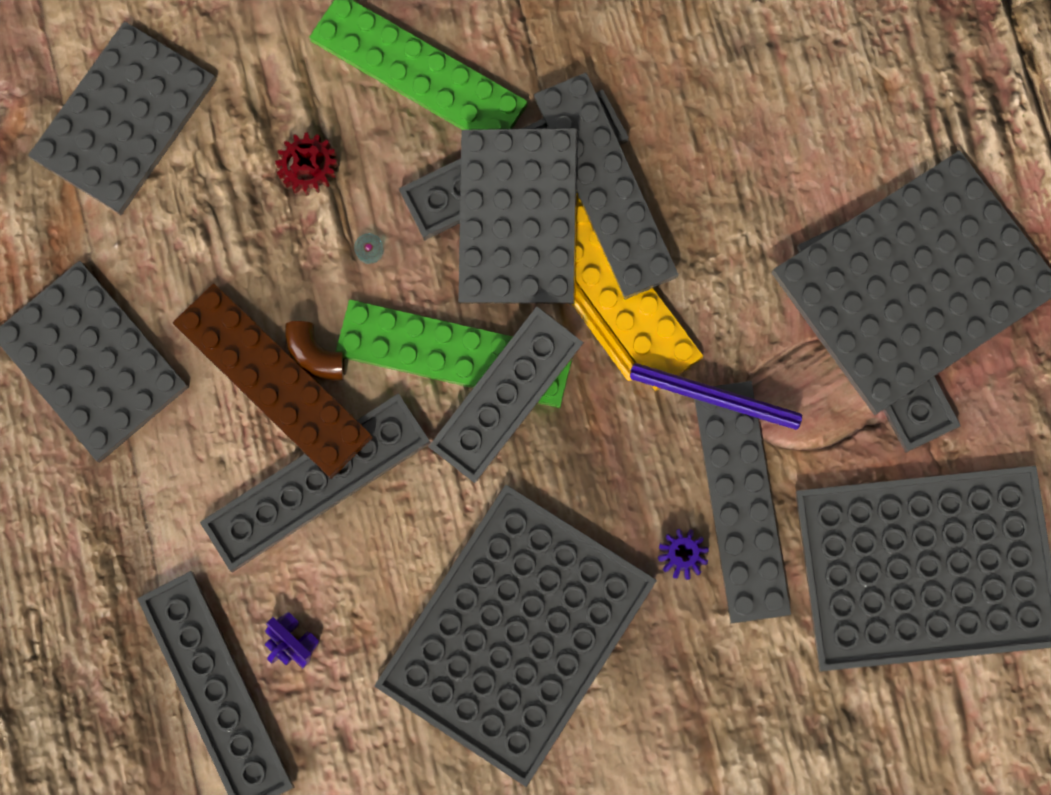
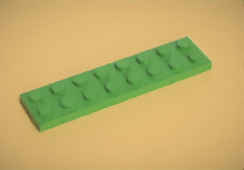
[309,0,528,130]
[336,299,573,408]

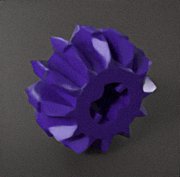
[658,529,709,580]

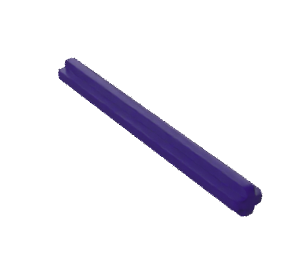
[630,363,802,430]

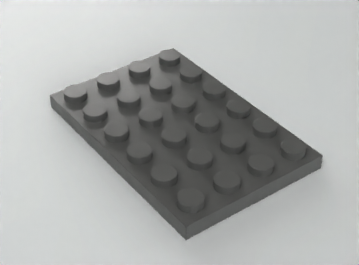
[28,21,217,216]
[458,128,578,304]
[0,261,189,463]

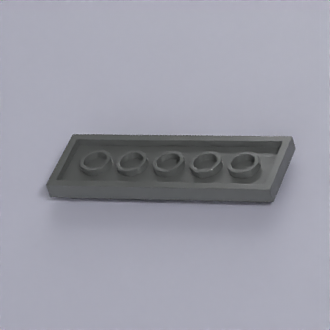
[428,306,584,483]

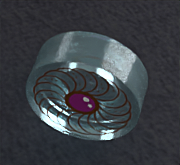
[354,234,384,264]

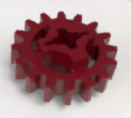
[275,132,338,195]

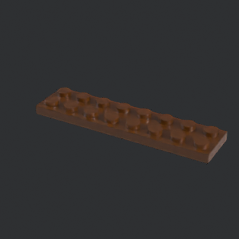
[172,283,373,479]

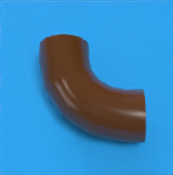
[285,321,344,380]

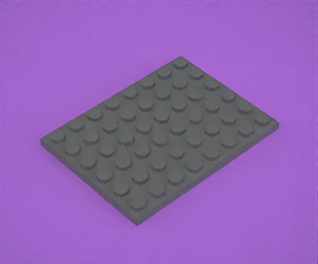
[771,150,1051,416]
[795,466,1051,672]
[374,484,657,787]

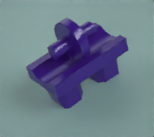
[265,612,319,669]

